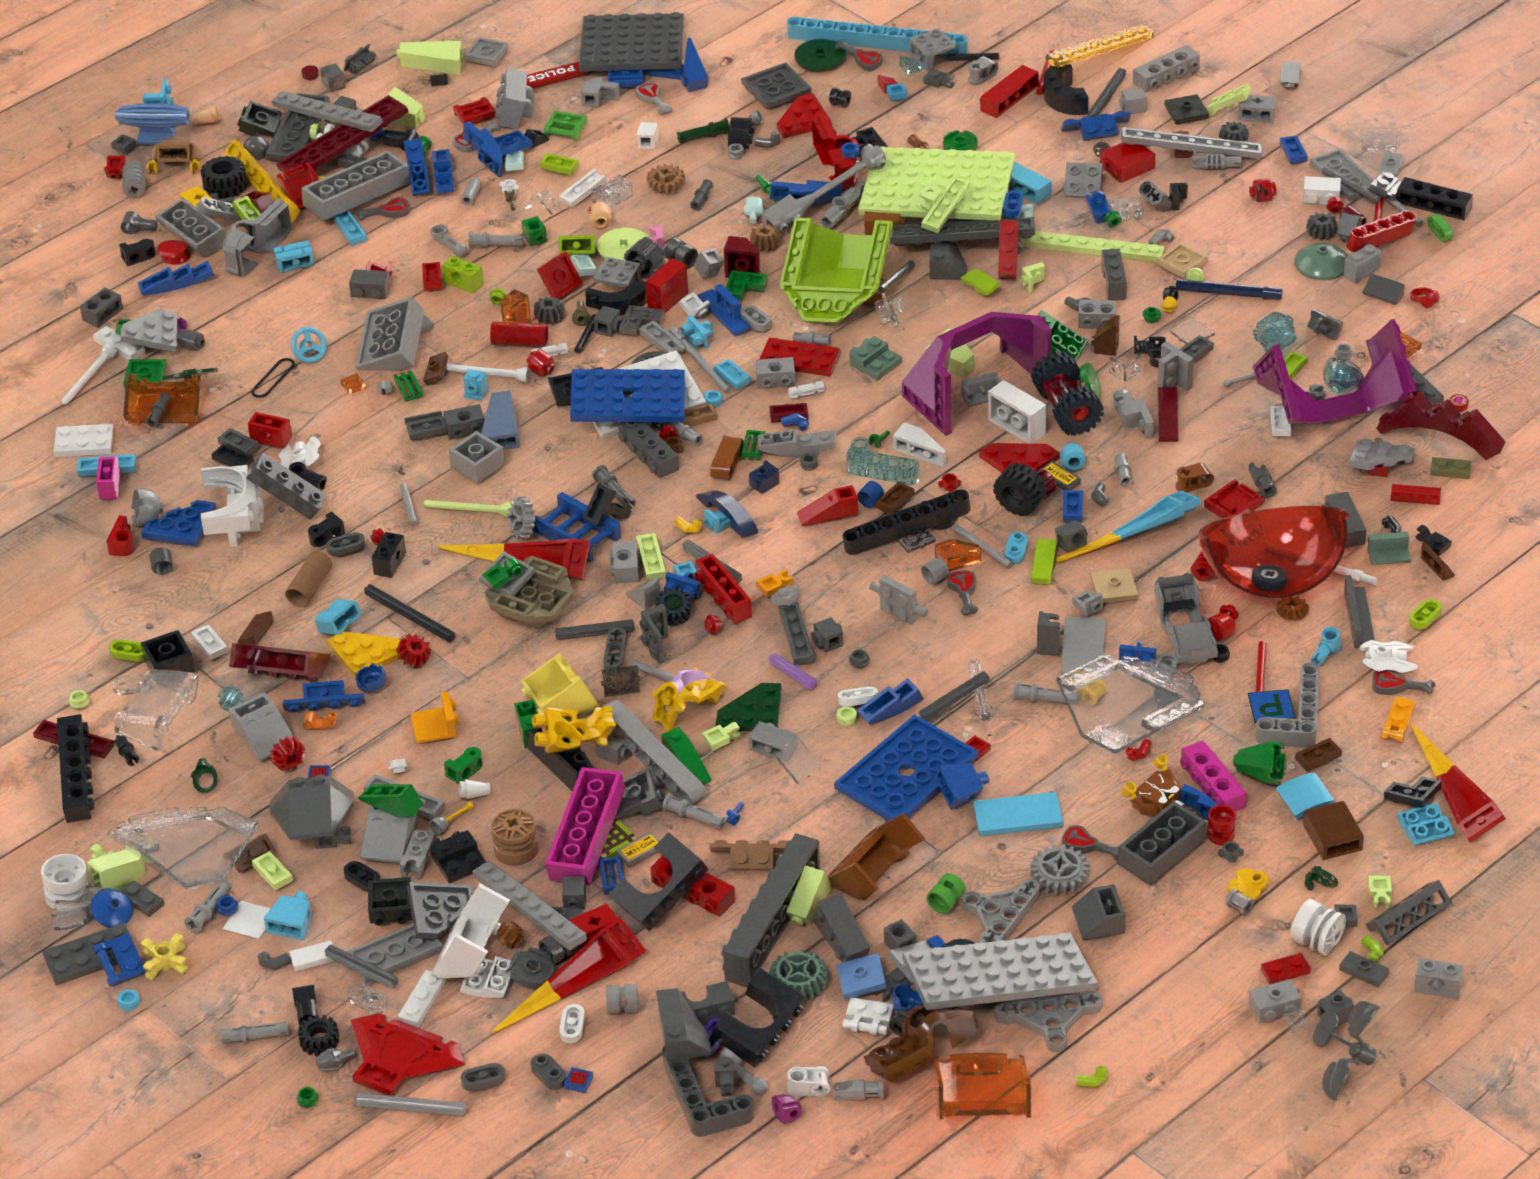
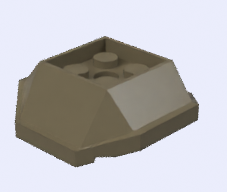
[485,556,574,629]

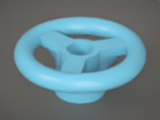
[291,327,327,363]

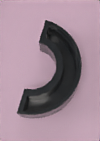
[1043,59,1089,115]

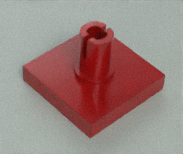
[536,251,583,299]

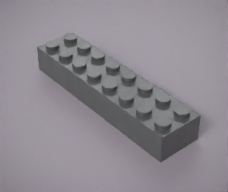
[721,833,820,987]

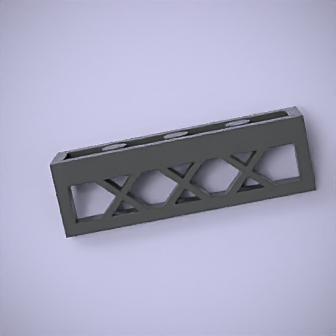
[1344,575,1375,648]
[1366,880,1452,945]

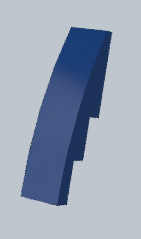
[432,149,454,193]
[137,261,215,295]

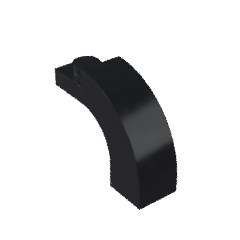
[585,279,647,316]

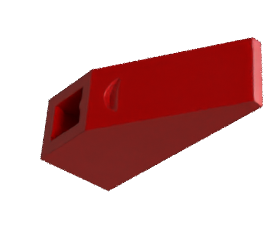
[797,485,858,526]

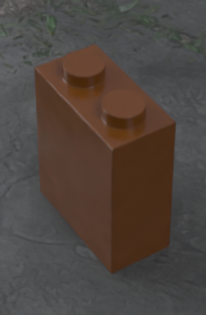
[1303,801,1364,860]

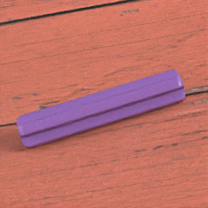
[769,653,817,690]

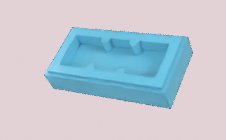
[714,359,751,390]

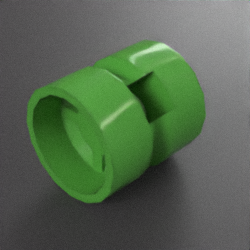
[926,873,966,914]

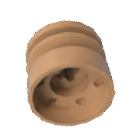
[491,809,538,866]

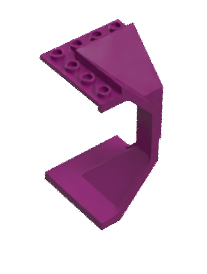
[902,312,1052,436]
[1253,319,1417,424]

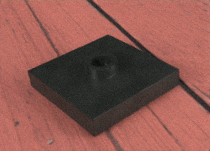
[1164,94,1209,125]

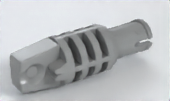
[1192,154,1241,170]

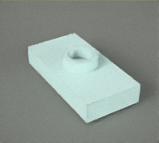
[505,150,524,171]
[571,254,597,276]

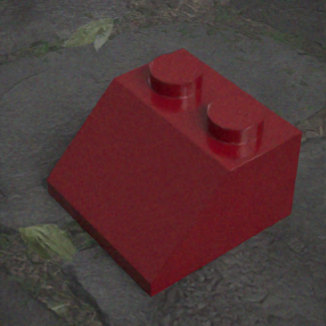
[724,236,761,278]

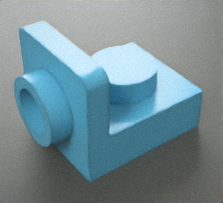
[704,509,732,534]

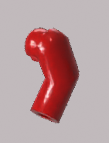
[1125,739,1152,761]

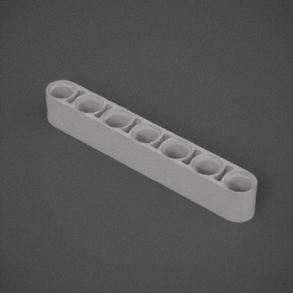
[603,699,707,804]

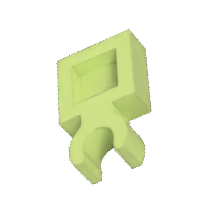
[1368,876,1392,909]

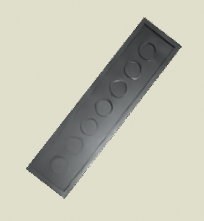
[890,217,1035,246]

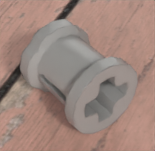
[1225,889,1254,916]

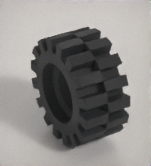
[298,1014,340,1056]

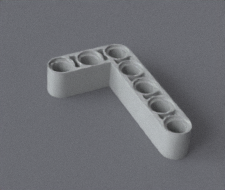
[1255,662,1319,748]

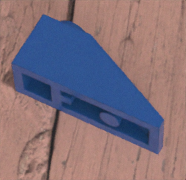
[681,38,709,92]

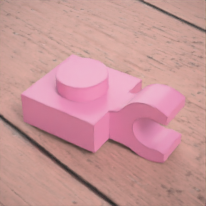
[649,224,664,248]

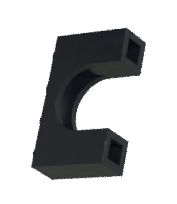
[609,832,708,931]
[710,968,805,1067]

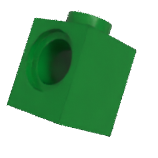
[521,216,547,247]

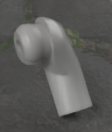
[1148,229,1174,245]

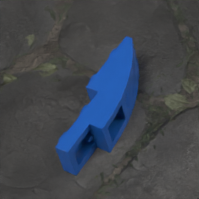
[463,121,502,177]
[404,139,430,195]
[770,180,842,206]

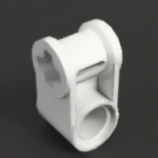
[787,1066,830,1097]

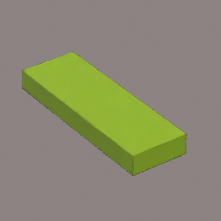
[1031,538,1057,585]

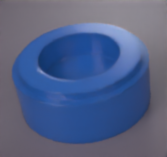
[841,142,859,158]

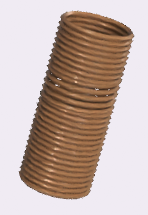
[285,551,332,607]

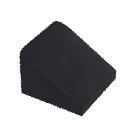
[429,72,448,86]
[525,129,549,148]

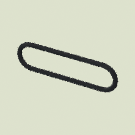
[251,358,295,398]

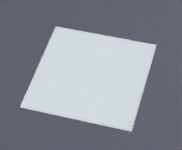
[223,901,271,939]

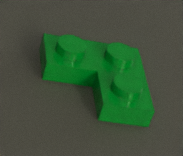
[726,271,767,300]

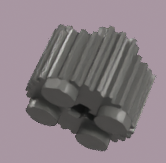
[623,237,666,279]

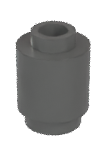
[177,329,205,351]

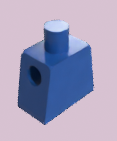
[935,763,989,810]

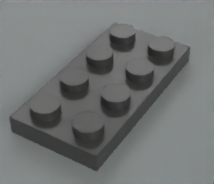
[42,923,138,985]

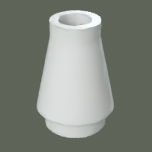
[459,779,490,800]

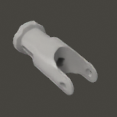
[833,1079,884,1101]

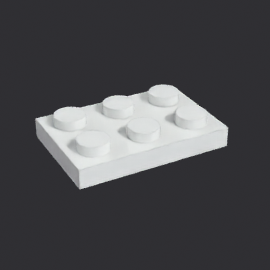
[54,424,114,457]

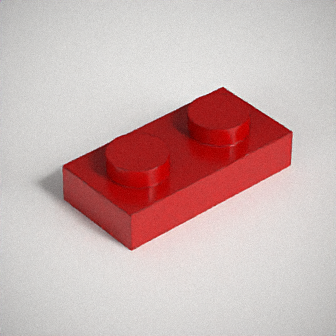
[1261,952,1311,985]

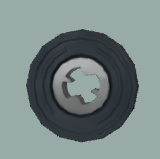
[1251,565,1287,591]

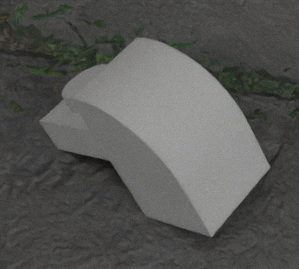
[581,78,620,108]

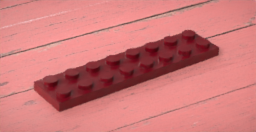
[276,95,409,172]

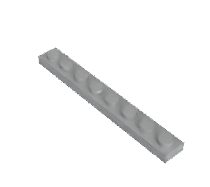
[271,91,383,132]
[1121,127,1262,159]
[472,861,587,951]

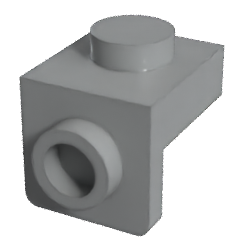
[1072,590,1103,617]

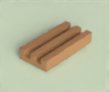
[680,403,718,426]

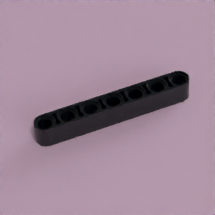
[842,489,971,555]

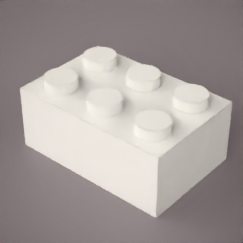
[988,380,1046,444]

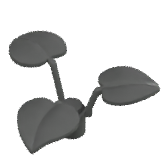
[1313,1001,1380,1101]

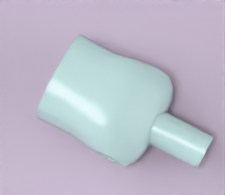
[744,197,764,224]

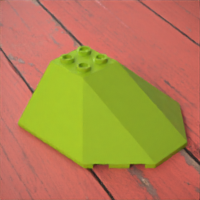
[780,217,893,324]

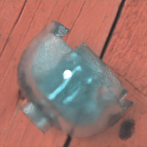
[1323,357,1362,393]

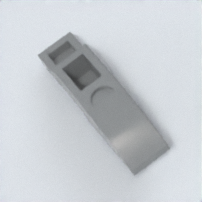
[758,429,837,457]

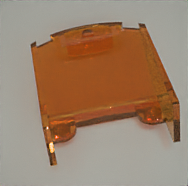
[934,1053,1031,1120]

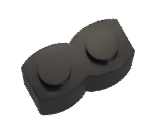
[728,117,755,149]

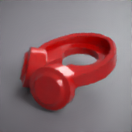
[1410,287,1440,308]

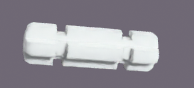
[531,343,568,356]
[788,381,825,399]

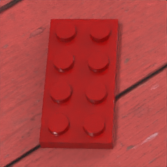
[759,337,841,377]

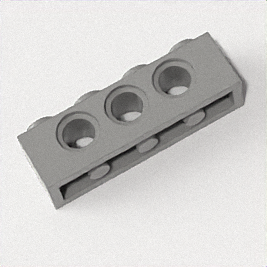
[1133,45,1200,93]

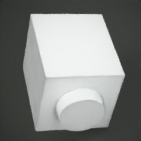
[637,122,659,150]

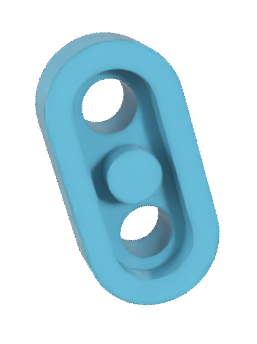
[1005,532,1028,564]

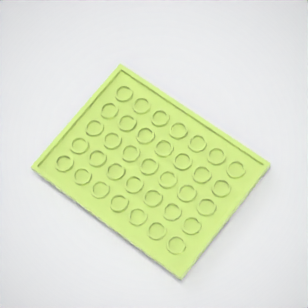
[859,146,1015,221]

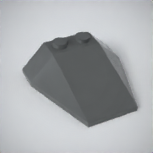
[270,775,354,840]

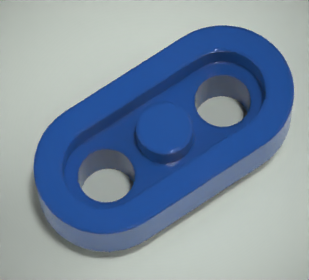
[1003,191,1023,218]

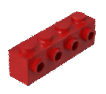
[695,554,752,624]

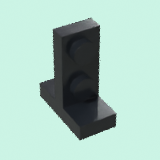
[583,483,631,527]

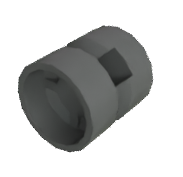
[665,238,698,269]
[538,936,580,965]

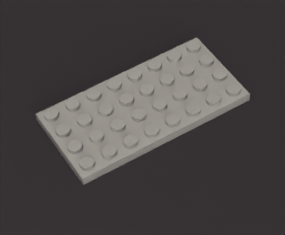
[902,933,1098,1010]

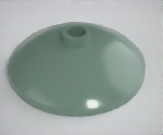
[1294,243,1348,280]

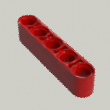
[1346,211,1417,252]

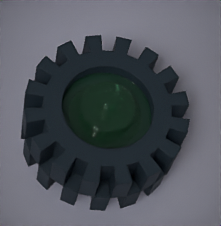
[655,587,691,626]

